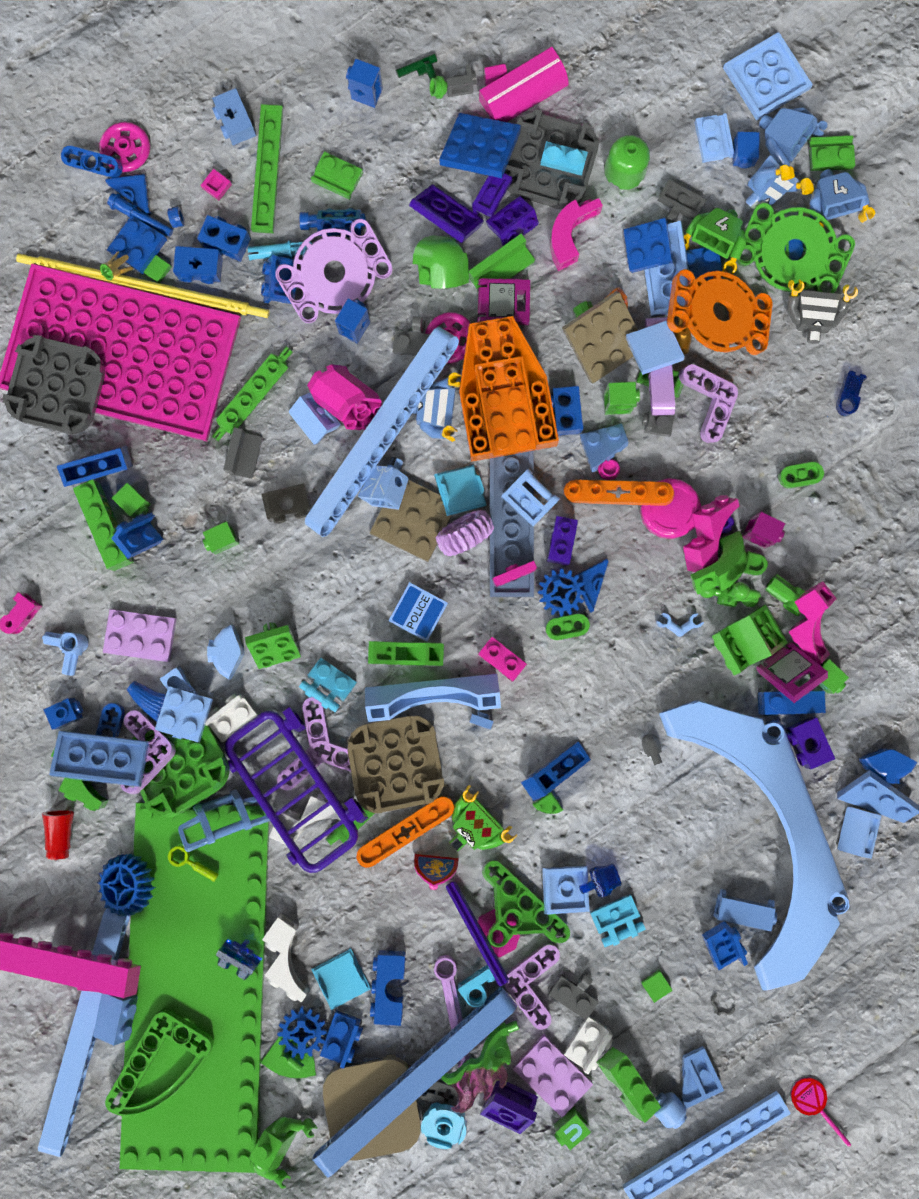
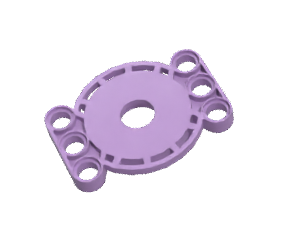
[275,219,392,323]

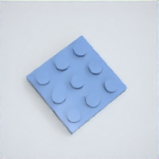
[723,32,813,121]

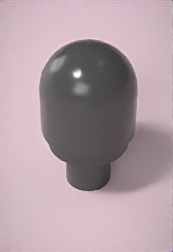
[642,734,663,765]

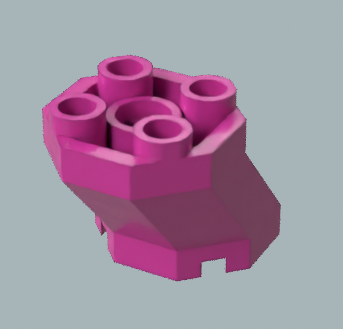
[307,364,383,430]

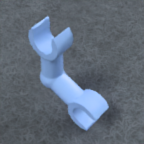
[656,613,704,637]

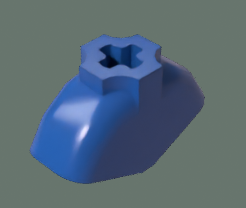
[858,749,918,784]

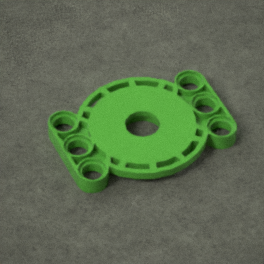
[737,203,855,293]

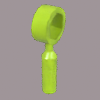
[168,845,219,882]

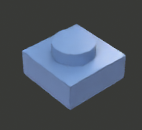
[469,711,493,730]

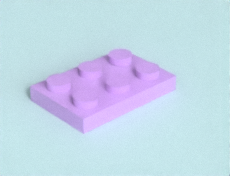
[103,609,177,662]
[513,1034,593,1117]

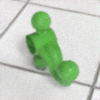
[700,582,761,607]

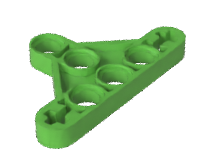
[482,861,570,947]

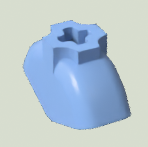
[207,624,244,680]

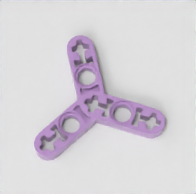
[277,697,351,790]

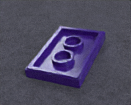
[409,184,484,243]

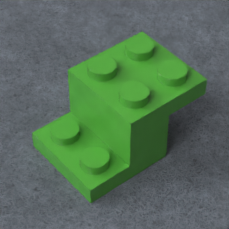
[712,604,788,675]

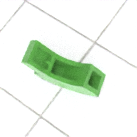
[690,531,747,595]
[368,641,444,666]

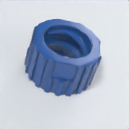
[167,206,185,228]

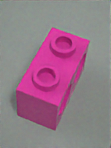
[478,637,527,682]

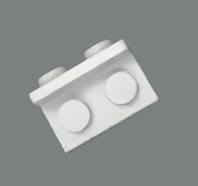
[206,694,258,743]
[563,1016,613,1074]

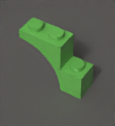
[51,731,108,811]

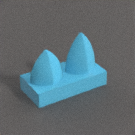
[540,141,588,176]

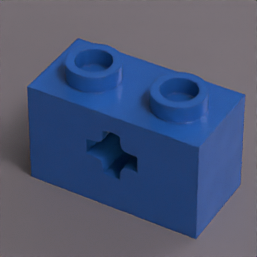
[346,59,383,108]
[173,246,223,284]
[335,299,370,344]

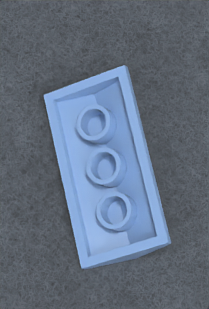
[645,221,689,317]

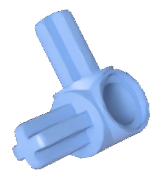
[42,631,88,676]

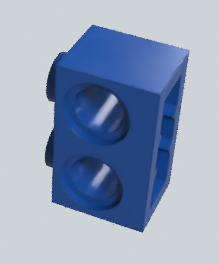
[197,215,251,262]
[550,386,583,436]

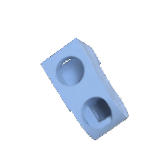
[160,666,198,695]

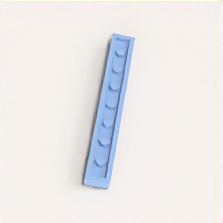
[623,1091,791,1199]

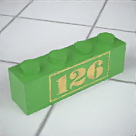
[73,480,134,571]

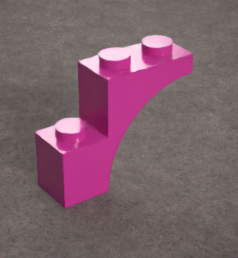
[683,495,739,572]
[789,581,837,665]

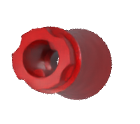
[42,810,74,860]

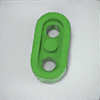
[779,462,824,489]
[545,614,590,640]

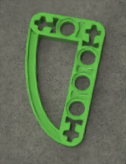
[105,1009,214,1116]

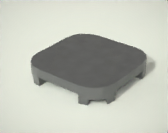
[504,109,599,209]
[3,335,105,434]

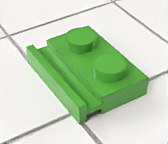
[808,136,855,171]
[311,151,363,200]

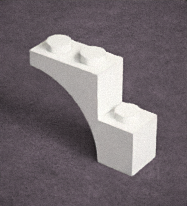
[269,794,348,845]
[262,913,309,1002]

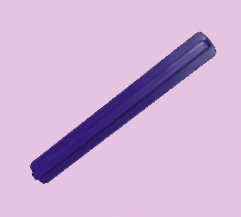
[446,881,509,986]

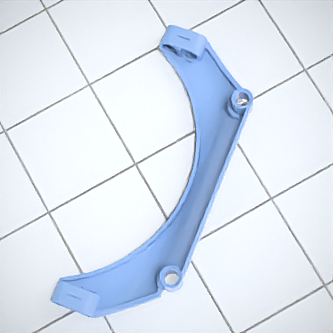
[659,700,849,990]

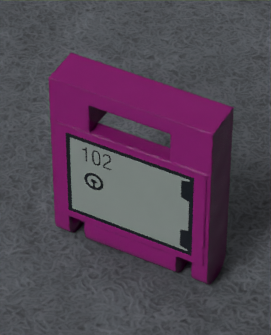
[477,279,530,325]
[756,642,828,703]

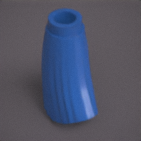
[127,681,166,722]

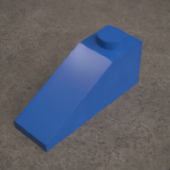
[758,691,826,715]
[521,741,591,801]

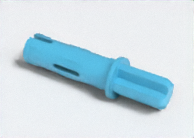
[248,240,312,261]

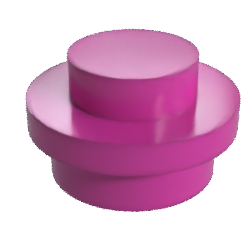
[598,459,620,480]

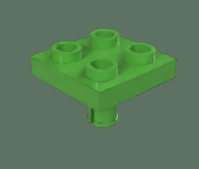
[245,622,301,669]

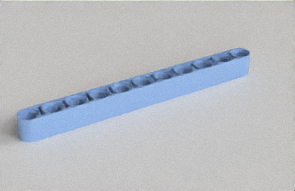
[305,327,459,537]
[38,908,130,1157]

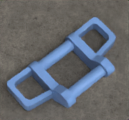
[178,789,270,852]

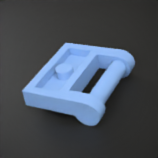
[501,468,560,527]

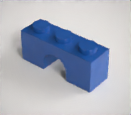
[370,950,406,1026]

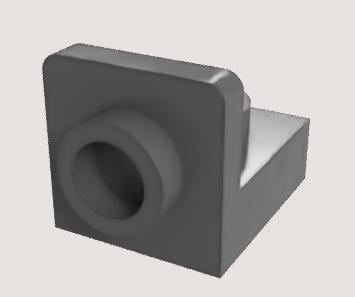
[446,63,477,97]
[642,408,675,437]

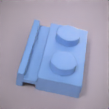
[694,113,735,163]

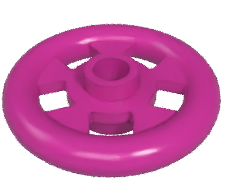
[99,122,150,172]
[425,312,471,364]

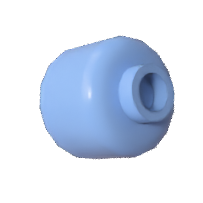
[654,1092,687,1129]

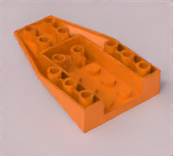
[459,316,559,462]

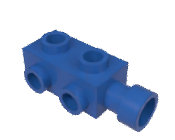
[299,208,366,237]

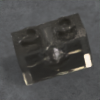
[261,483,312,524]

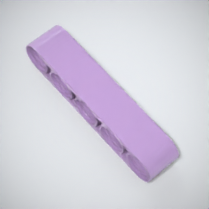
[645,317,675,416]

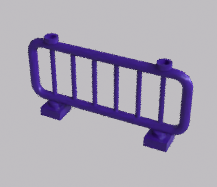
[225,707,369,873]

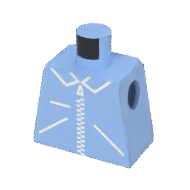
[358,457,408,510]

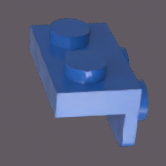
[702,921,748,970]

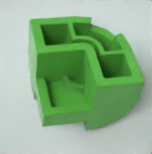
[413,235,469,289]

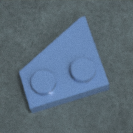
[580,424,628,472]
[682,1046,724,1109]

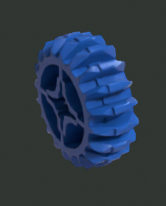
[97,854,156,916]

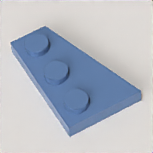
[837,770,919,823]

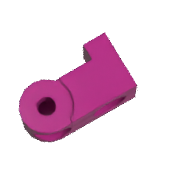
[0,592,42,634]

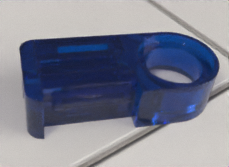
[836,371,867,417]

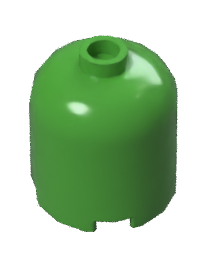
[604,135,650,190]

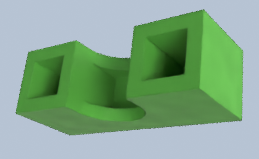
[596,1047,661,1123]

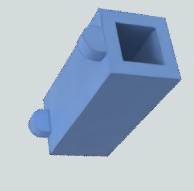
[713,889,777,931]

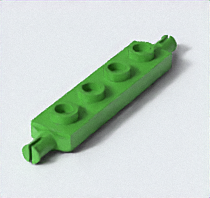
[212,347,293,442]

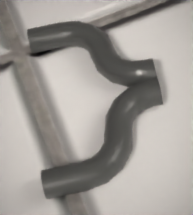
[711,994,735,1016]

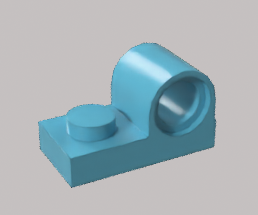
[458,965,495,1007]

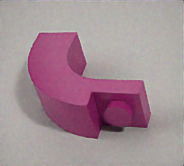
[550,198,603,271]

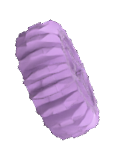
[436,510,494,556]

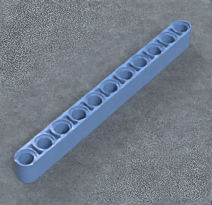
[312,987,517,1177]

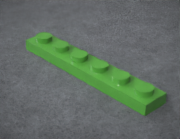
[251,104,284,234]

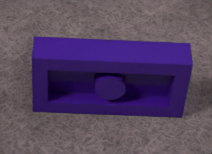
[472,173,512,218]

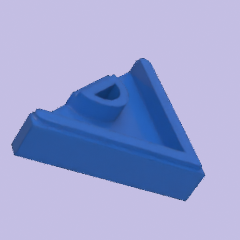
[105,174,151,215]
[573,559,609,613]

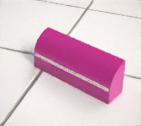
[479,47,569,122]

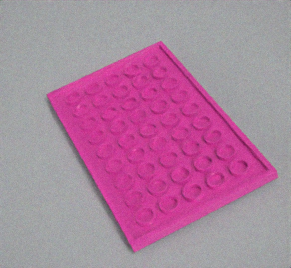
[0,264,241,442]

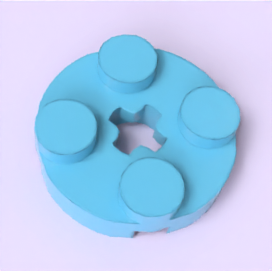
[421,1102,467,1149]

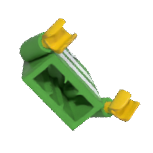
[684,208,746,275]

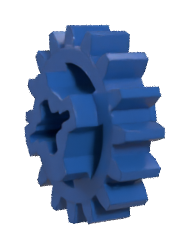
[538,569,586,616]
[277,1006,327,1059]

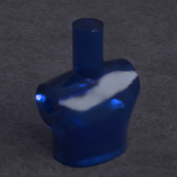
[579,863,622,898]

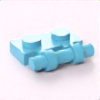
[299,658,357,712]
[590,894,646,947]

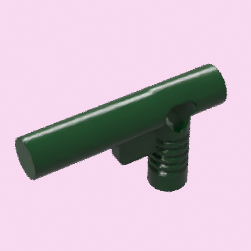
[395,53,437,81]

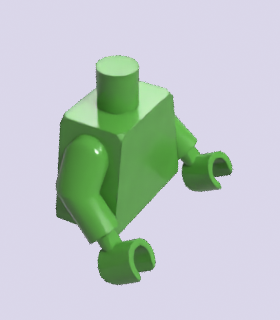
[249,1117,318,1189]

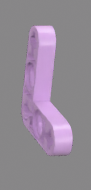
[679,364,738,443]
[121,710,176,794]
[504,943,560,1030]

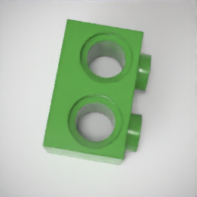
[604,382,640,415]

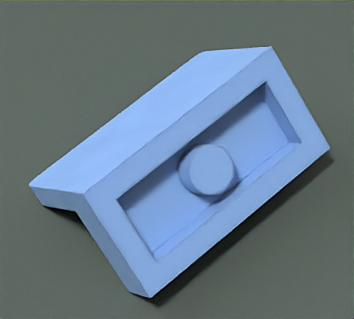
[289,392,341,445]
[837,807,882,859]

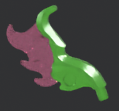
[441,1021,519,1113]

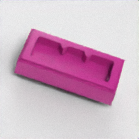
[492,561,537,587]

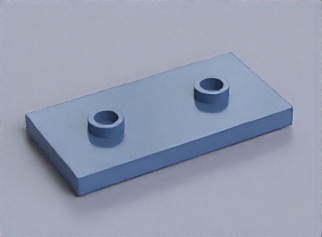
[49,731,149,787]

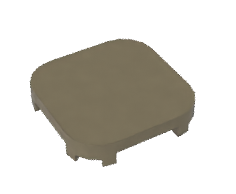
[347,716,444,813]
[323,1054,421,1161]

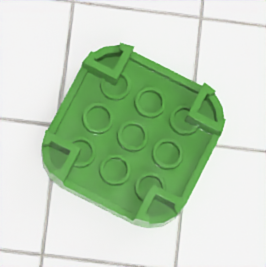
[132,724,230,818]

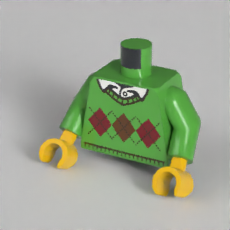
[449,785,517,851]

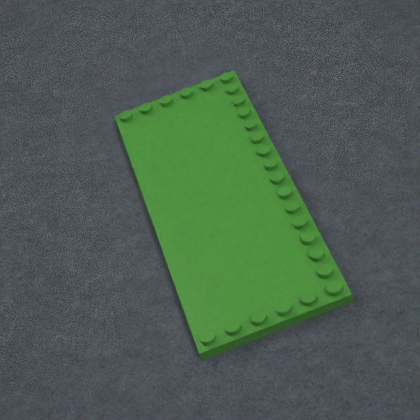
[119,802,270,1173]

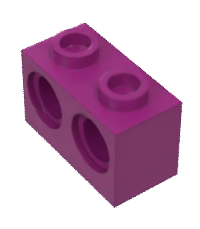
[742,512,786,548]

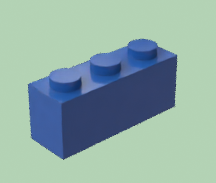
[57,445,133,487]

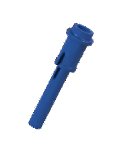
[107,193,173,237]

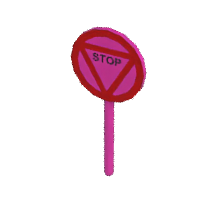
[791,1077,851,1147]

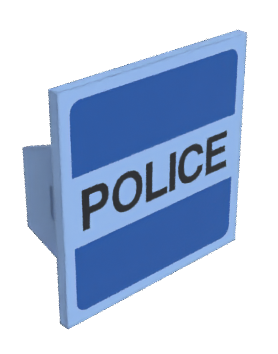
[389,582,448,642]

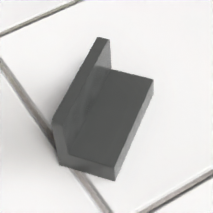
[223,427,263,479]

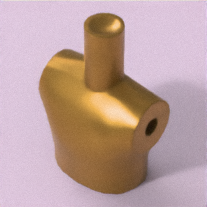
[674,317,692,354]

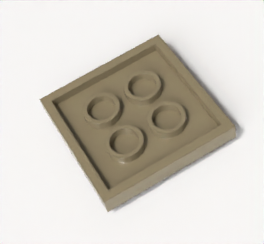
[562,291,638,384]
[370,480,452,563]

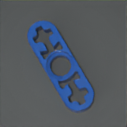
[61,146,123,178]
[95,703,125,738]

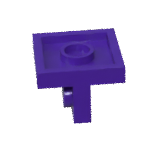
[480,1077,538,1134]

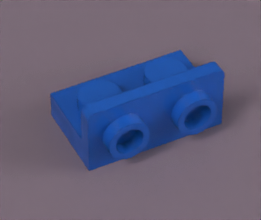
[261,255,296,304]
[111,512,163,559]
[320,1010,363,1069]

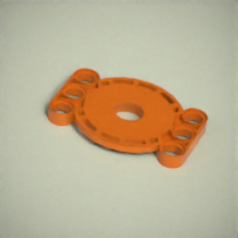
[667,269,773,355]

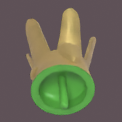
[100,251,133,280]

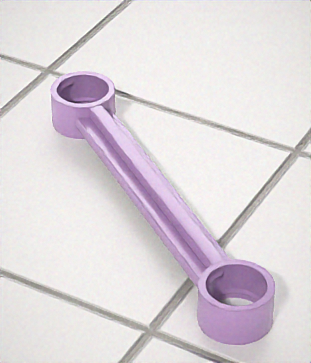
[434,955,479,1094]

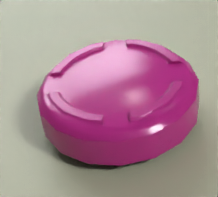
[640,478,701,539]

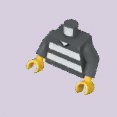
[787,279,858,344]

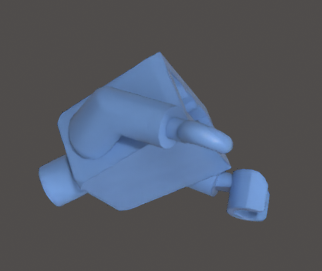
[759,107,828,177]

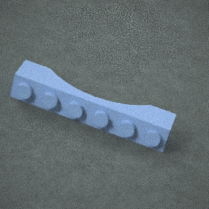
[365,674,501,722]

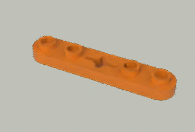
[564,480,675,506]
[356,796,454,868]

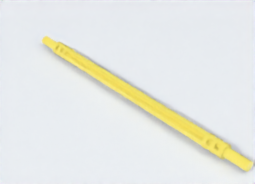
[16,253,270,318]

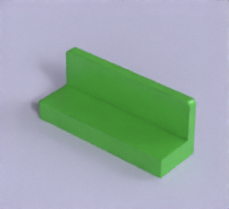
[469,234,535,290]

